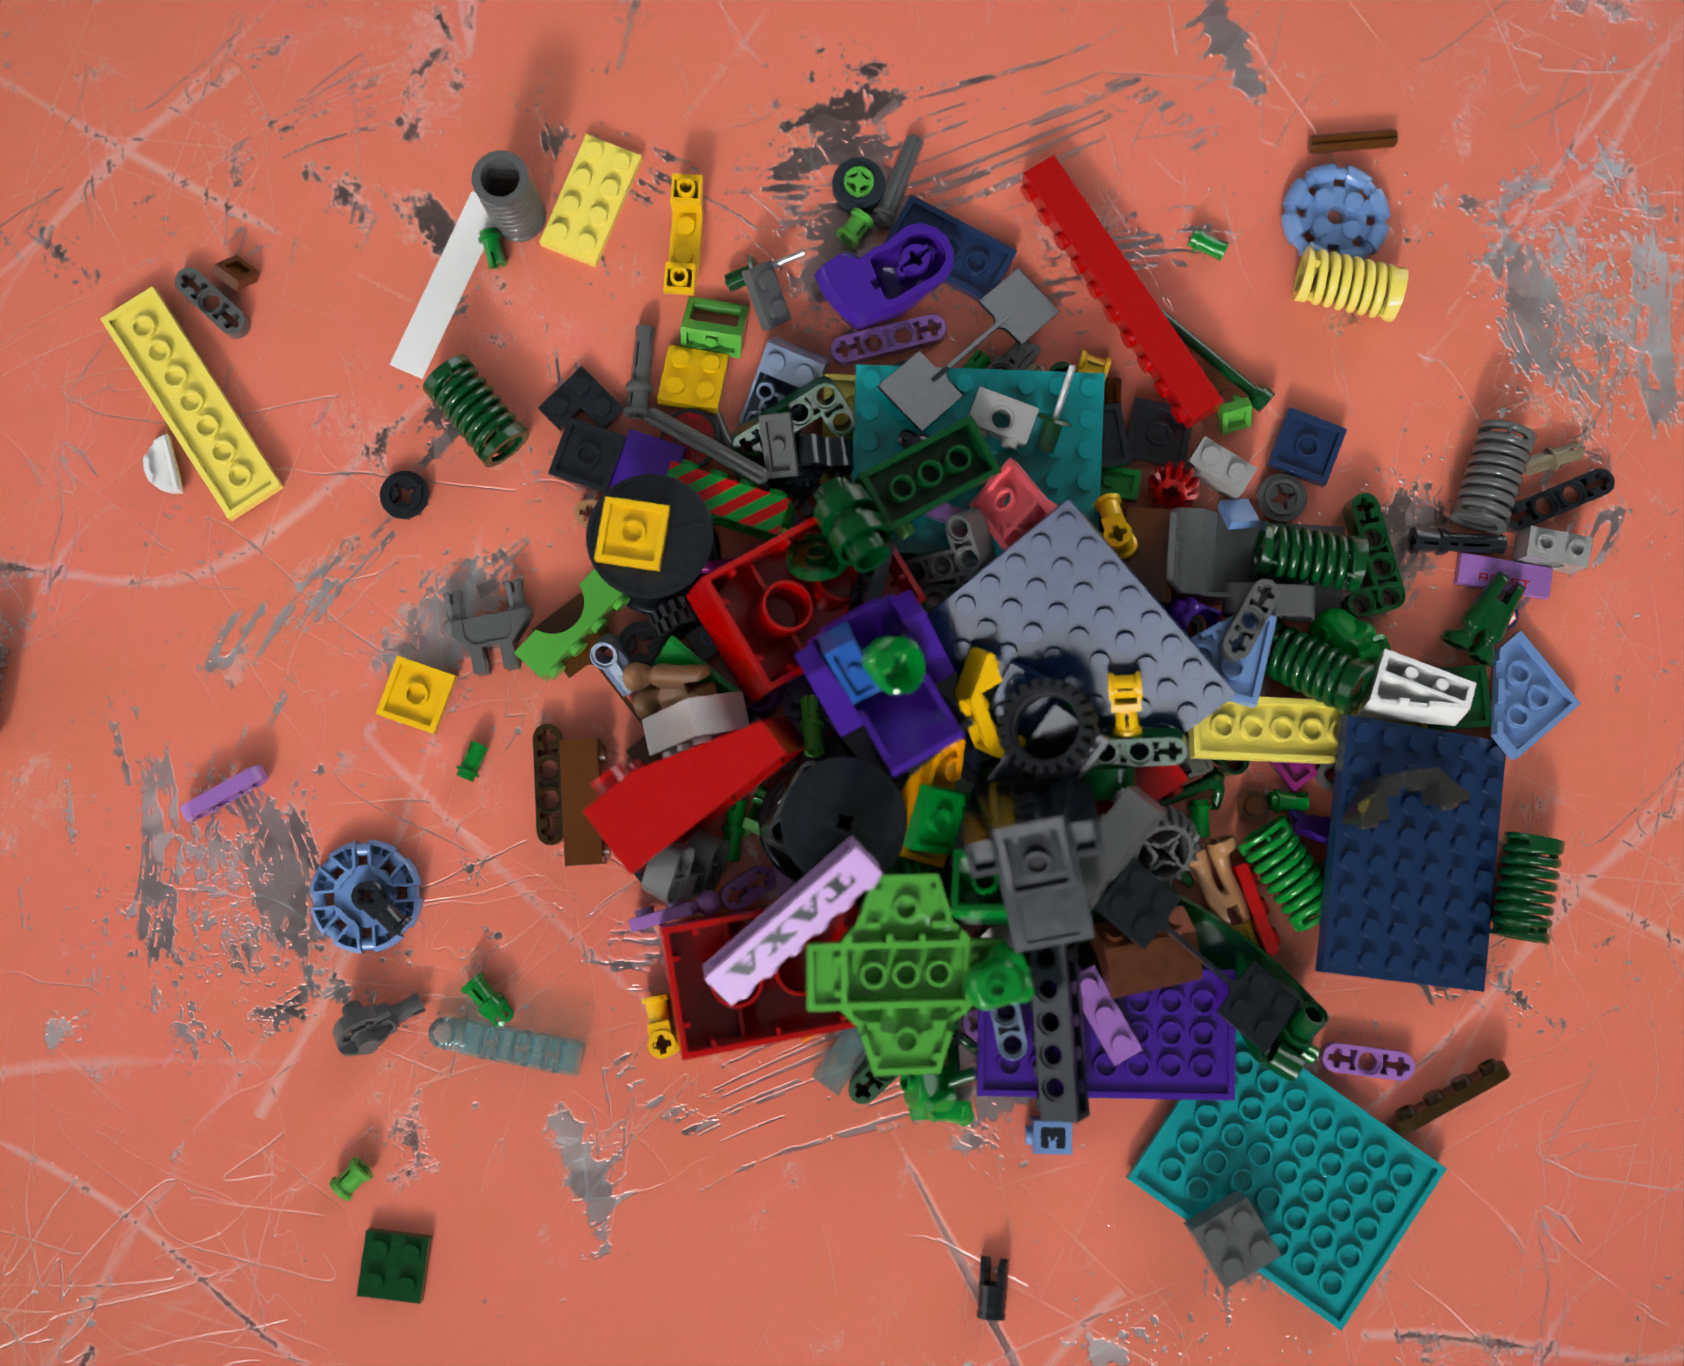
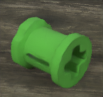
[835,208,874,249]
[329,1157,373,1201]

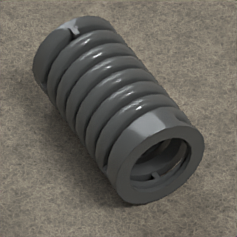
[472,151,546,242]
[1450,419,1537,534]

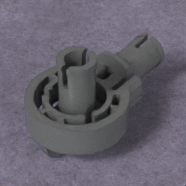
[332,993,426,1056]

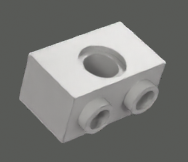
[968,387,1039,450]
[1512,526,1593,574]

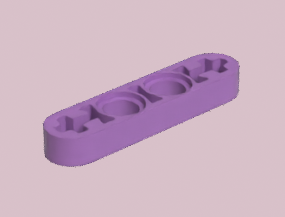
[831,314,946,367]

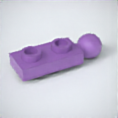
[628,890,721,932]

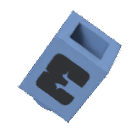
[1024,1116,1072,1155]

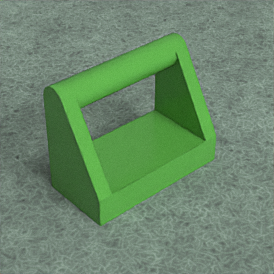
[681,296,749,358]

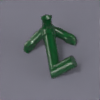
[1157,765,1225,811]
[947,1020,978,1089]

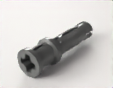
[623,325,656,420]

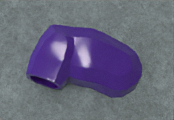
[814,223,954,330]

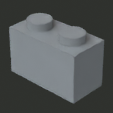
[1184,436,1258,500]

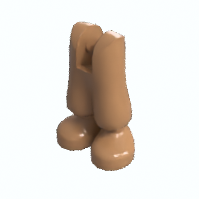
[623,662,717,719]

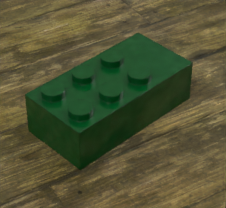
[854,415,1002,533]

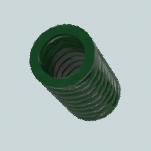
[423,355,529,468]
[1252,521,1369,593]
[1264,621,1375,715]
[1489,832,1565,944]

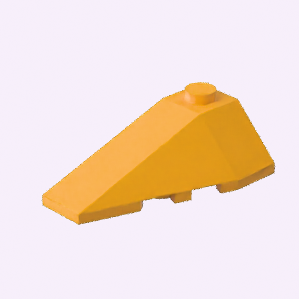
[899,739,965,868]

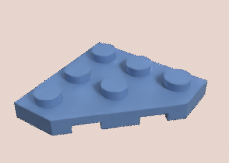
[1191,613,1277,708]
[1491,631,1581,760]

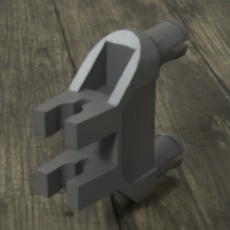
[442,579,534,677]

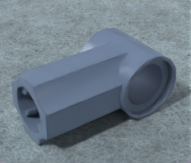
[590,634,634,697]

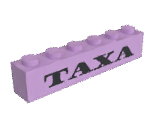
[703,835,883,1006]

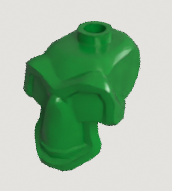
[1308,607,1391,664]
[965,942,1035,1011]
[900,1063,974,1127]

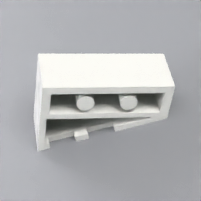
[1357,648,1477,726]
[642,691,750,759]

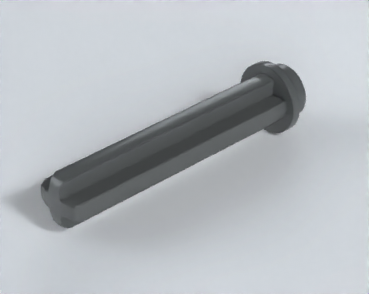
[873,134,923,227]

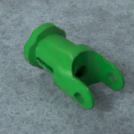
[460,971,514,1027]

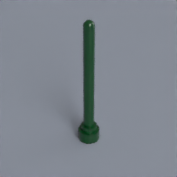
[1161,309,1276,413]

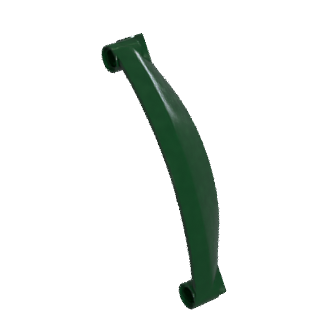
[1077,884,1329,1082]

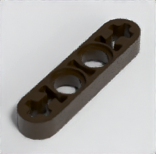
[533,724,564,845]

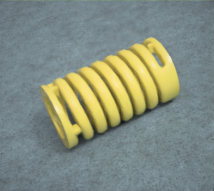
[1292,246,1408,322]

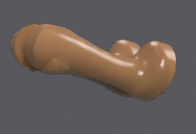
[1189,834,1250,925]

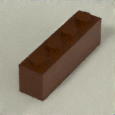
[559,738,612,866]

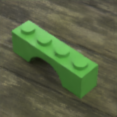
[514,568,631,682]

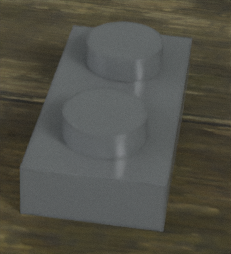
[742,260,791,331]
[758,411,800,479]

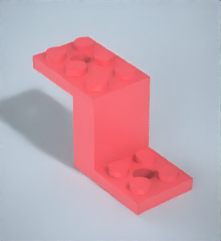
[968,458,1058,550]

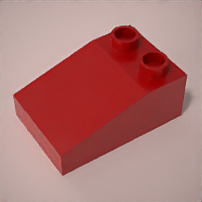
[686,516,927,705]
[582,716,804,875]
[659,898,858,1061]

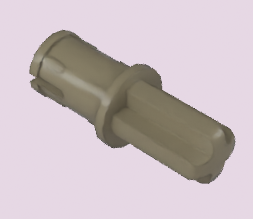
[1525,441,1584,476]

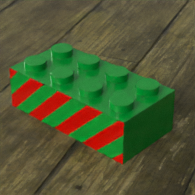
[666,459,796,541]

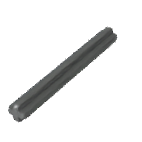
[645,407,771,485]

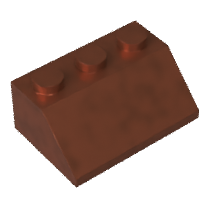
[1088,905,1203,999]

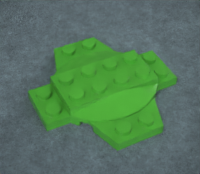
[806,873,1004,1076]

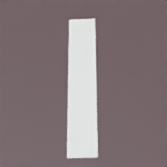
[390,191,494,379]

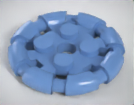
[1281,163,1390,261]
[309,839,423,954]

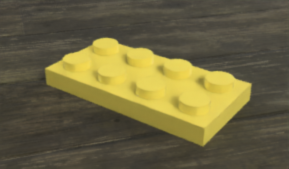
[539,134,643,268]

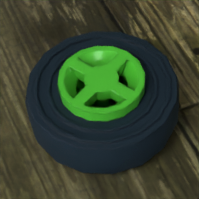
[832,157,886,213]

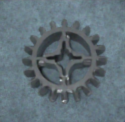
[1133,805,1201,887]

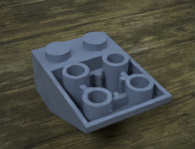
[737,337,831,437]

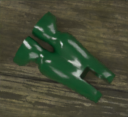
[1439,571,1526,667]

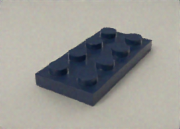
[883,194,1017,301]

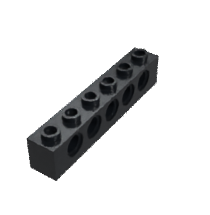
[1028,941,1090,1123]

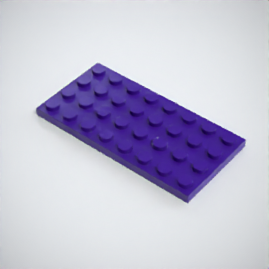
[976,967,1236,1100]

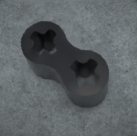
[796,434,855,476]

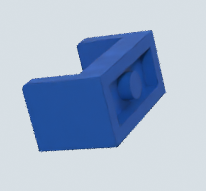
[818,622,881,705]

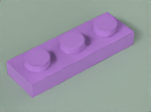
[1080,964,1143,1066]

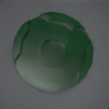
[786,532,849,581]

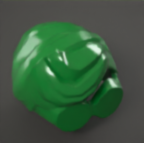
[861,636,926,695]

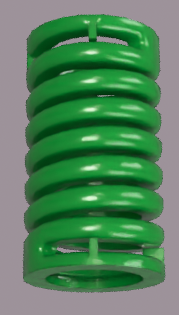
[1236,815,1325,932]

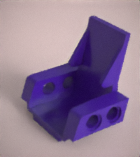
[794,589,965,777]

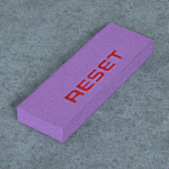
[1454,552,1553,600]

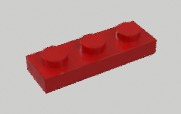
[1231,862,1281,957]

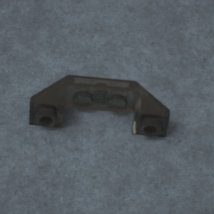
[1342,767,1470,830]

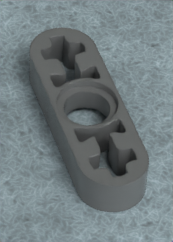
[175,267,250,339]
[1218,579,1280,663]

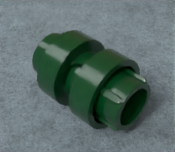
[814,477,891,572]

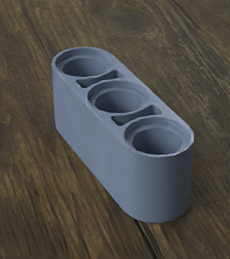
[990,1004,1027,1060]

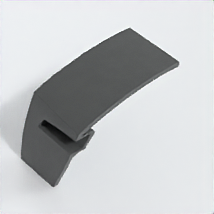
[1166,507,1345,622]

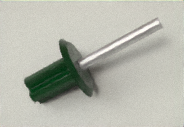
[724,249,806,292]
[1036,365,1076,454]

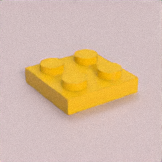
[657,345,729,414]
[594,496,671,572]
[375,655,458,735]

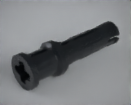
[1407,527,1507,555]

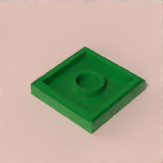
[903,783,971,856]

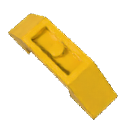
[663,173,703,295]
[954,647,1026,758]

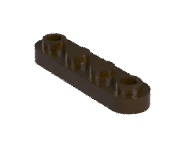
[1392,1058,1511,1134]

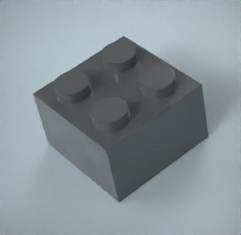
[1183,1190,1281,1290]

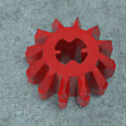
[1147,460,1201,509]

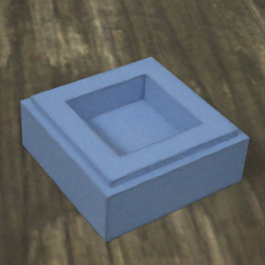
[1217,499,1259,530]

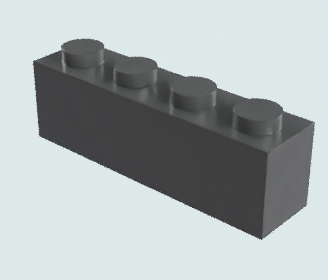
[1079,787,1168,911]

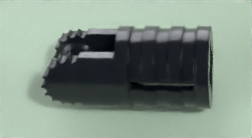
[977,1255,1009,1321]

